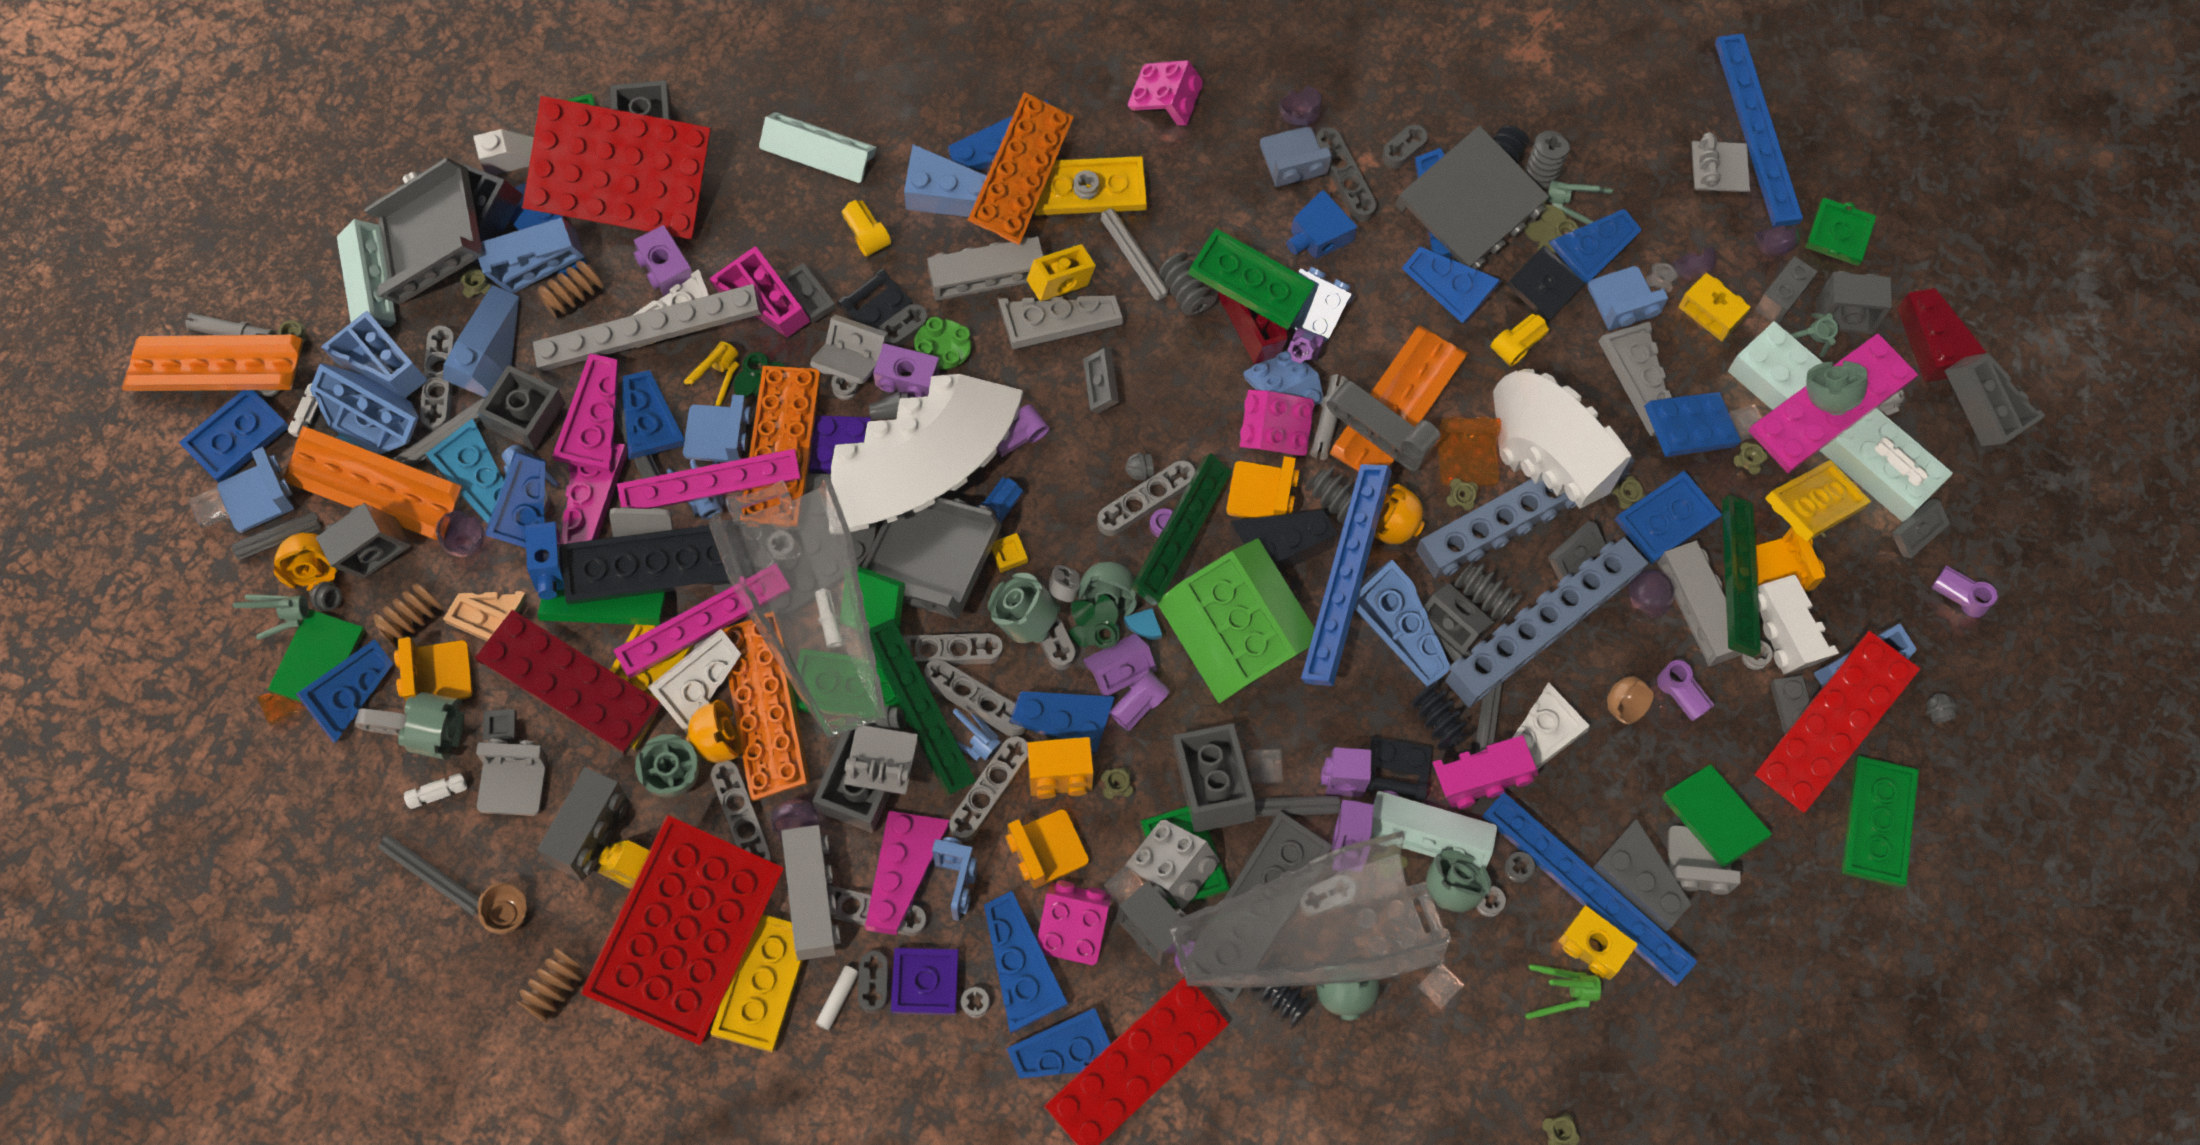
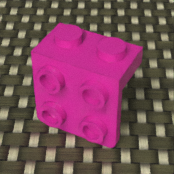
[1128,60,1203,126]
[1240,390,1314,456]
[1037,880,1112,965]

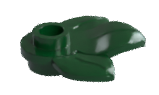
[734,352,786,400]
[1067,594,1120,649]

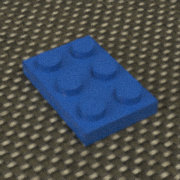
[179,390,289,483]
[1644,392,1741,457]
[1615,471,1722,565]

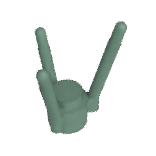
[1546,180,1613,224]
[1790,312,1838,358]
[232,594,309,640]

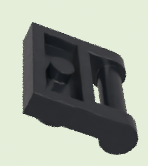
[837,268,913,329]
[1366,737,1432,801]

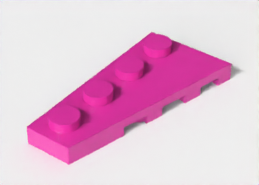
[552,353,619,474]
[562,443,628,544]
[865,811,950,935]

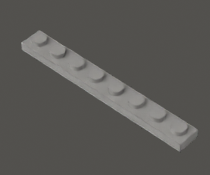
[533,284,761,372]

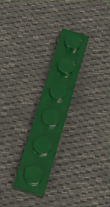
[1130,453,1232,606]
[1722,494,1761,658]
[864,619,976,797]

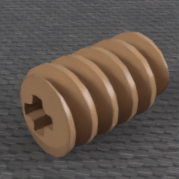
[538,260,604,319]
[373,583,443,648]
[514,948,583,1023]

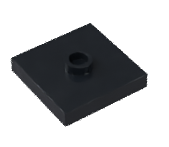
[1506,245,1585,323]

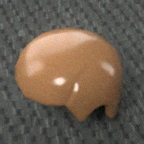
[1607,676,1654,725]
[478,882,527,935]

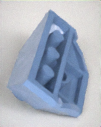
[310,363,419,455]

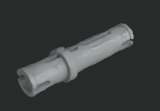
[185,312,275,335]
[1310,374,1348,460]

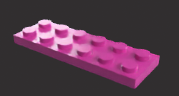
[1748,333,1918,474]

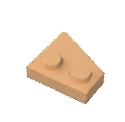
[443,591,527,641]

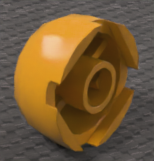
[1374,484,1424,544]
[274,533,337,591]
[686,699,742,763]

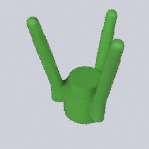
[1525,964,1601,1019]

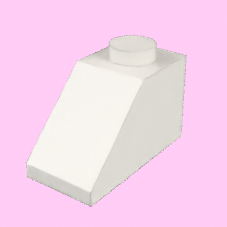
[473,129,534,175]

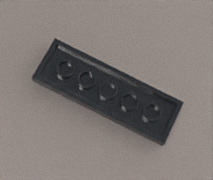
[560,521,749,605]

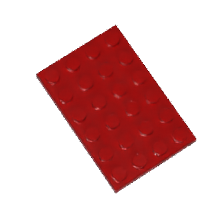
[522,96,711,240]
[581,815,784,1045]

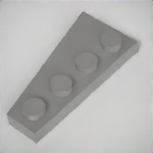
[998,296,1123,349]
[1598,321,1672,436]

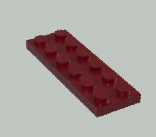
[475,610,662,756]

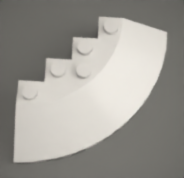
[1493,369,1632,509]
[831,374,1023,534]

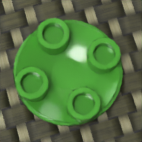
[914,317,971,369]

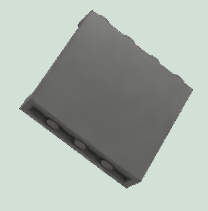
[1395,125,1549,270]
[365,157,483,305]
[846,496,1002,619]

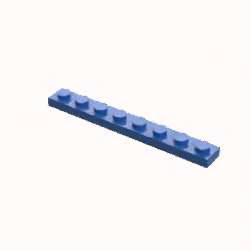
[1715,33,1803,228]
[1301,464,1392,686]
[1482,792,1698,986]

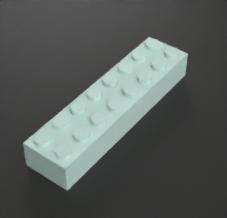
[1728,321,1953,523]

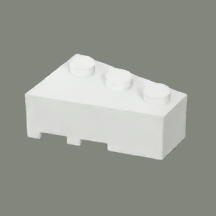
[1758,575,1839,675]

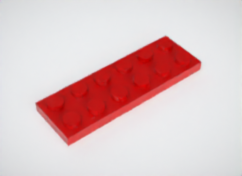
[1753,631,1920,813]
[1043,975,1229,1145]

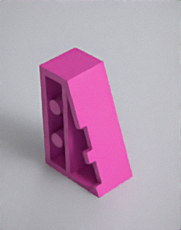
[709,246,810,338]
[1432,735,1539,809]

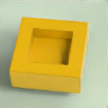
[991,533,1028,573]

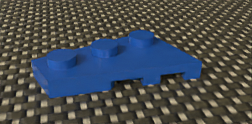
[1402,247,1502,324]
[485,450,545,553]
[296,639,393,743]

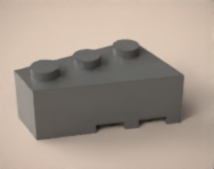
[1944,353,2046,446]
[1593,819,1691,933]

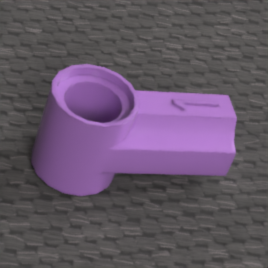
[1287,327,1325,364]
[996,404,1050,457]
[1932,565,1998,617]
[1657,660,1714,722]
[1109,668,1170,731]

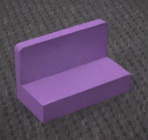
[1083,634,1158,696]

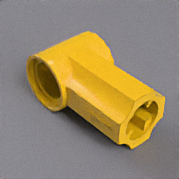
[842,200,891,257]
[1490,313,1549,367]

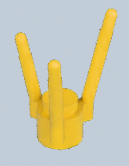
[684,341,739,406]

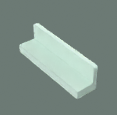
[759,112,877,183]
[337,219,396,327]
[1370,791,1497,870]

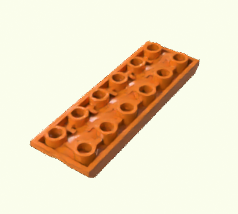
[968,92,1074,245]
[1330,325,1468,472]
[122,335,304,391]
[739,366,821,527]
[283,425,463,542]
[722,612,810,802]

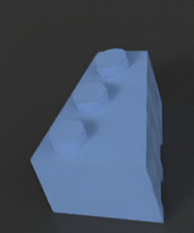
[478,217,585,294]

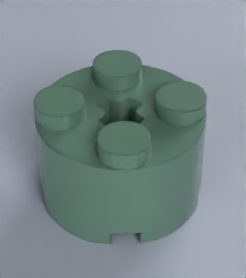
[988,573,1060,643]
[398,692,464,760]

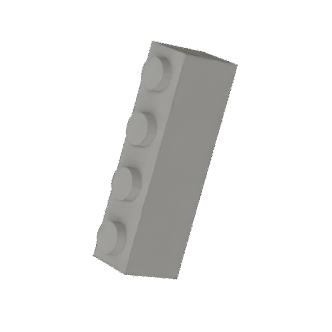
[927,237,1043,301]
[1657,540,1742,667]
[781,825,841,961]

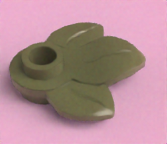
[1524,204,1578,254]

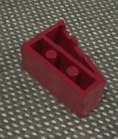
[1897,288,1987,383]
[1217,292,1288,364]

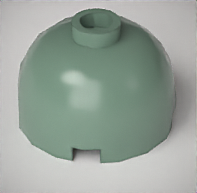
[1806,361,1868,415]
[1077,562,1138,617]
[635,734,700,798]
[1426,850,1491,913]
[1315,965,1379,1020]

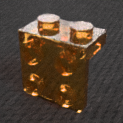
[1437,416,1501,486]

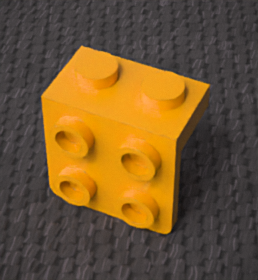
[1226,456,1299,519]
[1756,527,1826,592]
[394,637,473,701]
[1005,810,1089,889]

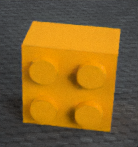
[1027,737,1093,799]

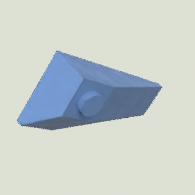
[443,285,519,398]
[1354,559,1450,687]

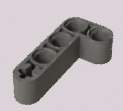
[1327,381,1441,471]

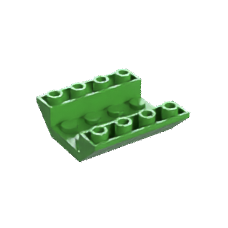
[1157,538,1315,704]

